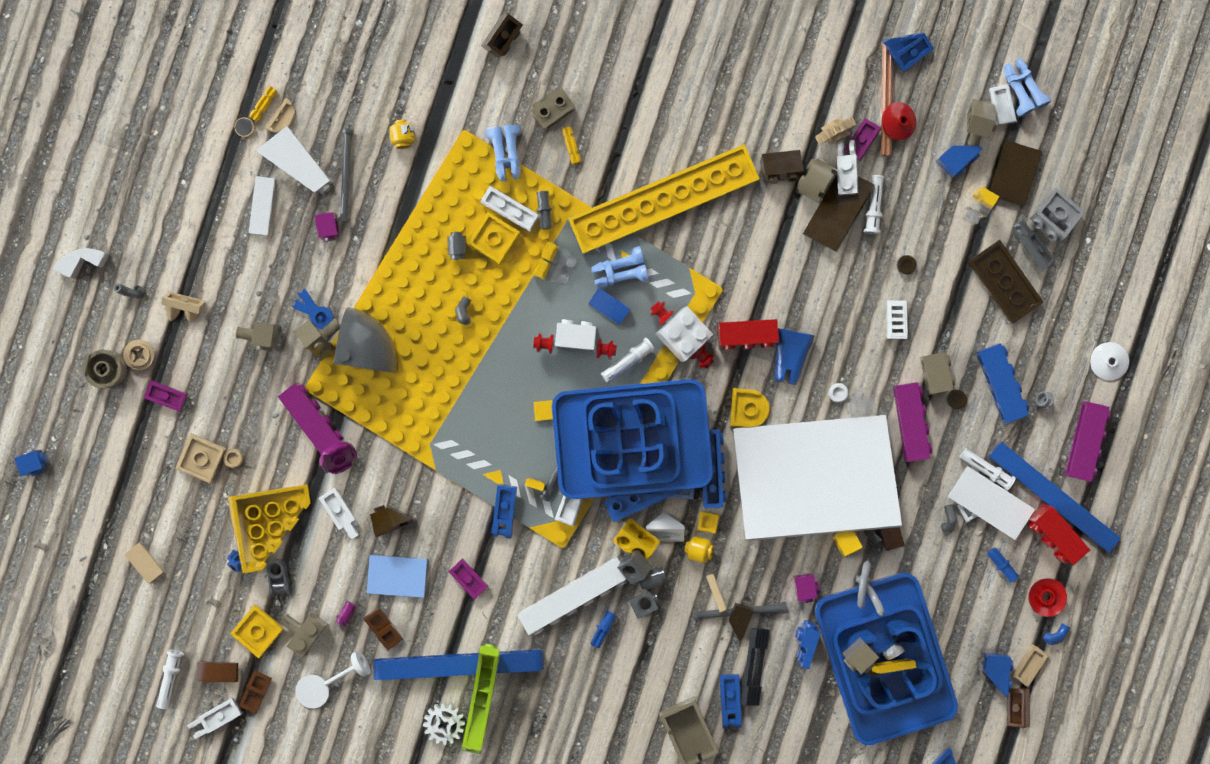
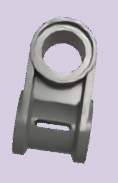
[267,559,291,598]

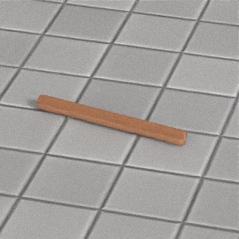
[881,43,893,156]

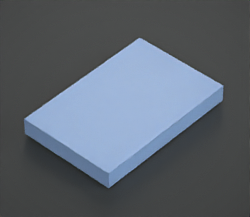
[367,555,428,598]

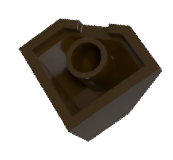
[370,505,416,537]

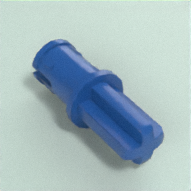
[987,547,1019,583]
[591,610,617,648]

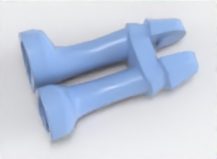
[1004,58,1052,118]
[485,125,521,181]
[591,246,649,287]

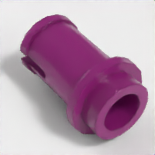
[335,601,357,627]

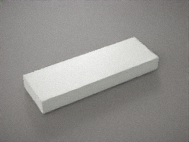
[249,176,276,236]
[480,186,539,232]

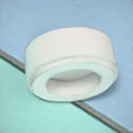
[828,383,848,402]

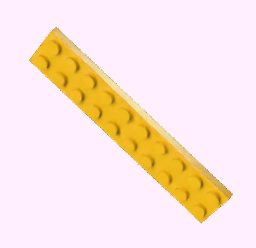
[568,144,760,254]

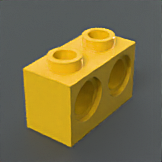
[612,518,660,560]
[833,531,863,559]

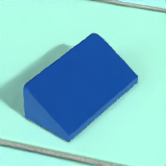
[588,288,631,325]

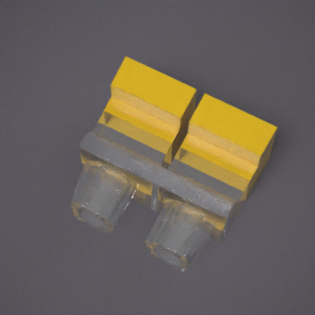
[963,187,999,225]
[533,242,577,285]

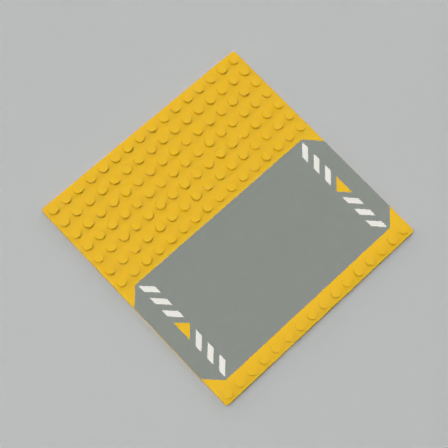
[306,130,722,548]

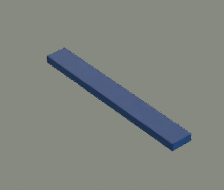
[988,442,1121,553]

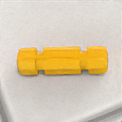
[250,86,278,122]
[562,126,581,164]

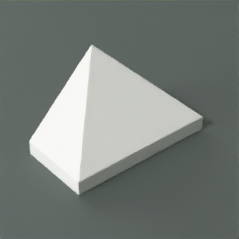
[646,512,685,542]

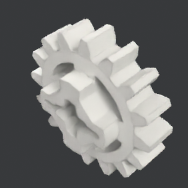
[423,702,465,745]

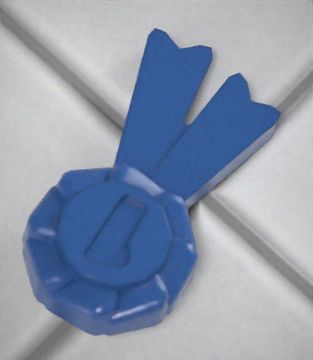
[293,288,333,329]

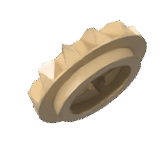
[123,340,155,370]

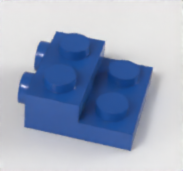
[795,620,821,669]

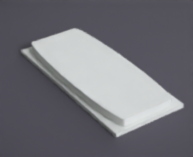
[947,466,1035,540]

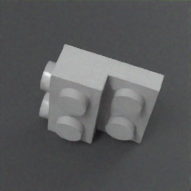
[1029,187,1085,243]

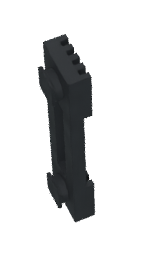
[741,628,770,706]

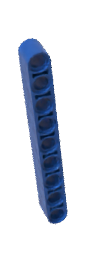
[373,649,544,680]

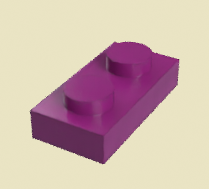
[844,118,882,161]
[144,380,188,412]
[448,558,489,600]

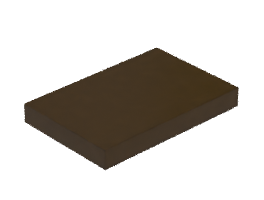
[989,140,1042,207]

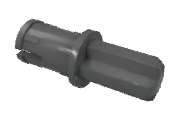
[536,191,552,230]

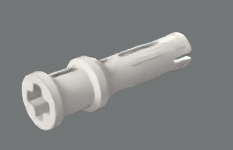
[863,175,884,234]
[601,337,656,383]
[959,448,1016,491]
[156,650,184,709]

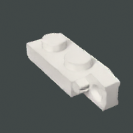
[319,487,360,539]

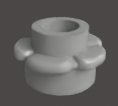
[1035,391,1054,410]

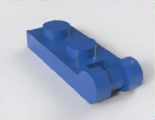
[492,484,517,539]
[719,674,742,729]

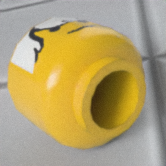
[389,120,415,149]

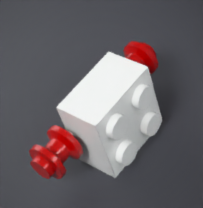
[650,301,714,369]
[533,320,617,360]

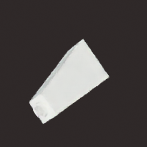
[257,126,332,195]

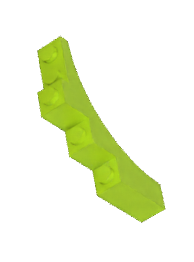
[462,644,501,755]

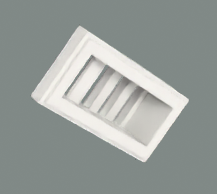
[886,300,908,339]

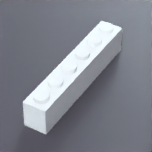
[517,556,627,635]

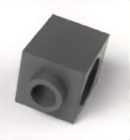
[617,550,652,585]
[629,591,660,619]

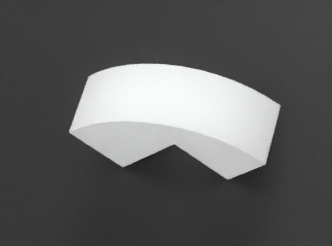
[53,248,110,279]

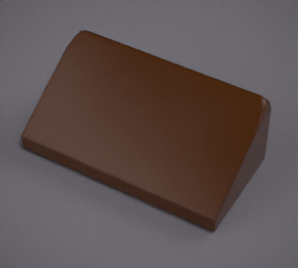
[1007,688,1030,728]

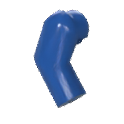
[1043,623,1070,646]

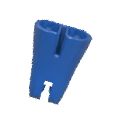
[775,328,815,385]

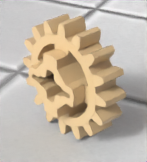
[815,117,856,145]

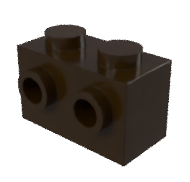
[481,13,523,57]
[760,150,804,184]

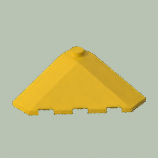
[228,484,310,573]

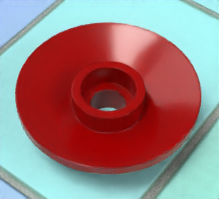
[882,102,916,141]
[1028,578,1067,617]

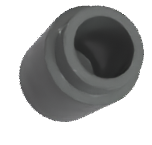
[447,232,467,260]
[639,567,668,592]

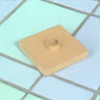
[175,433,227,484]

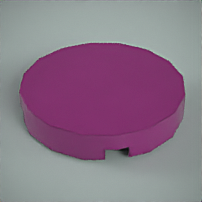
[319,442,357,474]

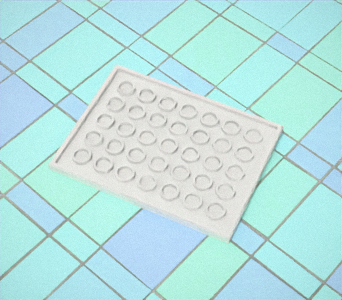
[733,415,902,541]

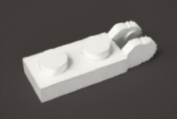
[837,140,859,195]
[187,697,242,739]

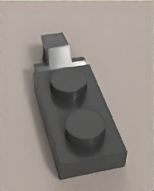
[1012,220,1055,271]

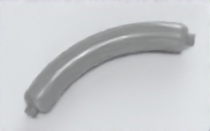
[857,560,871,609]
[856,575,885,616]

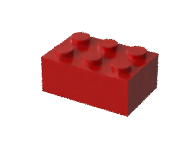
[717,319,779,350]
[1028,504,1091,565]

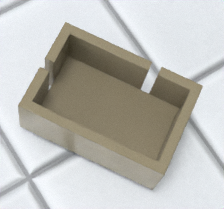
[659,696,719,764]

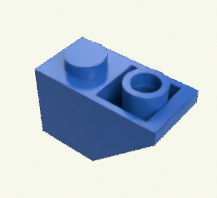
[936,145,982,178]
[983,652,1013,696]

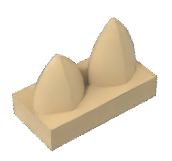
[161,291,205,323]

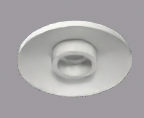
[1090,342,1129,381]

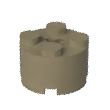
[797,159,838,203]
[83,350,127,388]

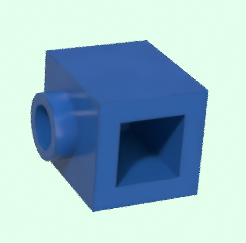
[14,450,48,477]

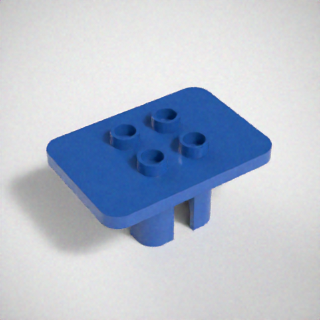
[552,379,713,499]
[815,572,958,745]

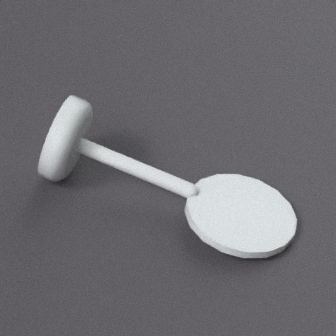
[295,651,371,709]

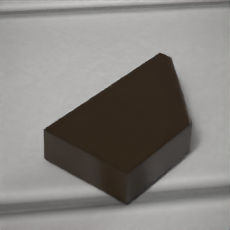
[729,603,754,641]

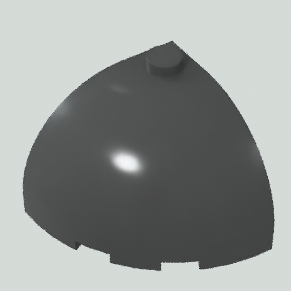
[334,307,398,373]

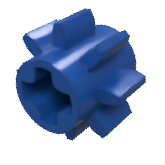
[227,549,242,573]

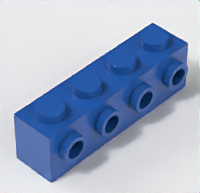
[976,343,1029,424]
[702,429,726,508]
[604,489,684,523]

